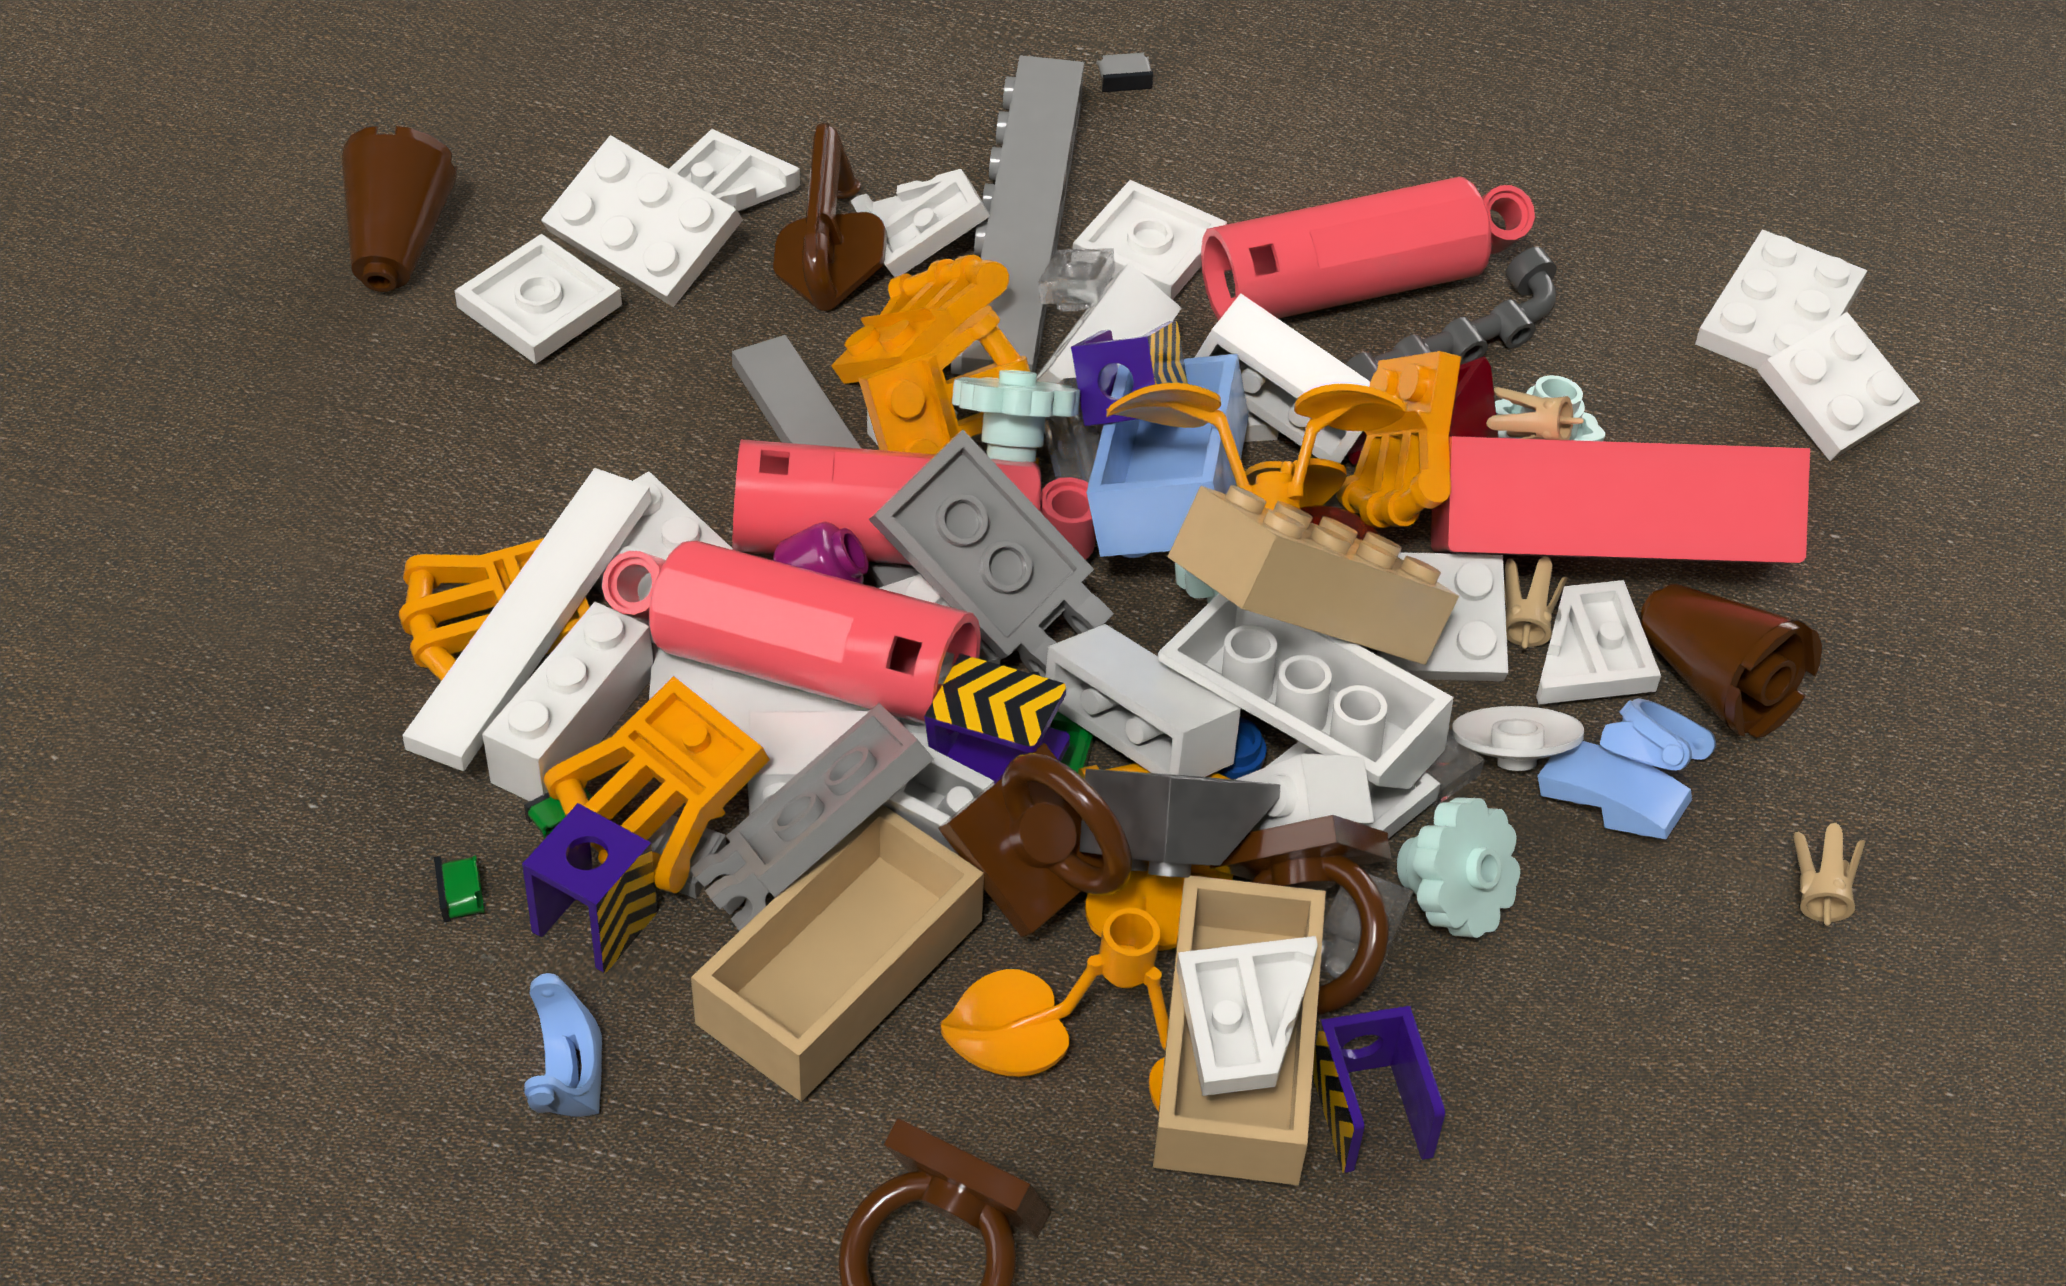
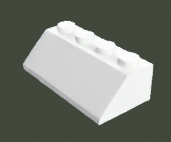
[1158,593,1454,789]

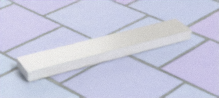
[402,468,651,771]

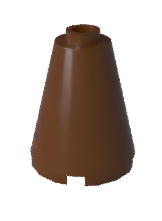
[342,126,457,292]
[1641,584,1822,738]

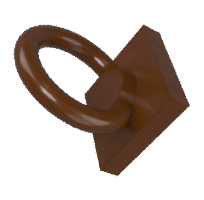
[938,743,1132,937]
[1209,815,1391,1015]
[839,1118,1051,1286]

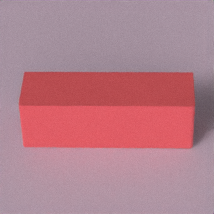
[1431,436,1810,563]

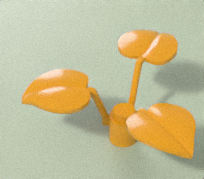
[1106,383,1408,515]
[940,861,1184,1112]

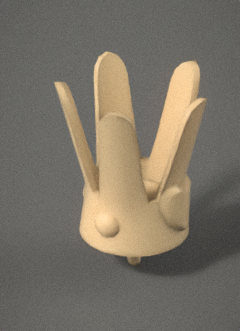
[1486,387,1584,440]
[1504,556,1568,649]
[1794,823,1865,926]

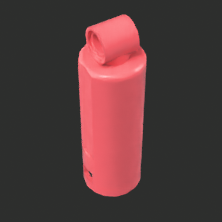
[1201,177,1535,321]
[732,439,1096,565]
[602,541,981,724]

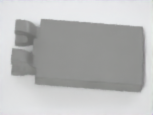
[868,430,1114,677]
[690,703,934,931]

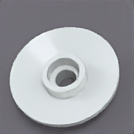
[1452,706,1584,771]

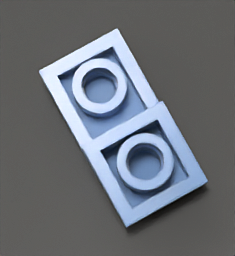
[1538,741,1692,839]

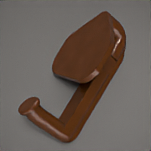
[773,123,887,311]

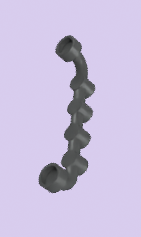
[1345,247,1557,381]

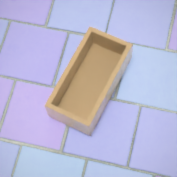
[1167,485,1459,665]
[691,804,984,1102]
[1153,875,1326,1185]

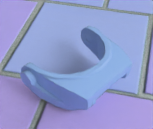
[1600,698,1716,770]
[524,973,602,1117]

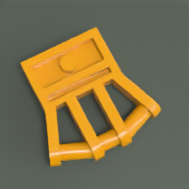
[831,255,1009,384]
[858,306,1040,466]
[1336,351,1461,528]
[399,538,590,681]
[543,676,770,893]

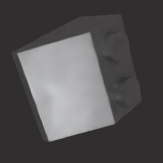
[1079,769,1280,877]

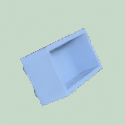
[1086,354,1249,558]

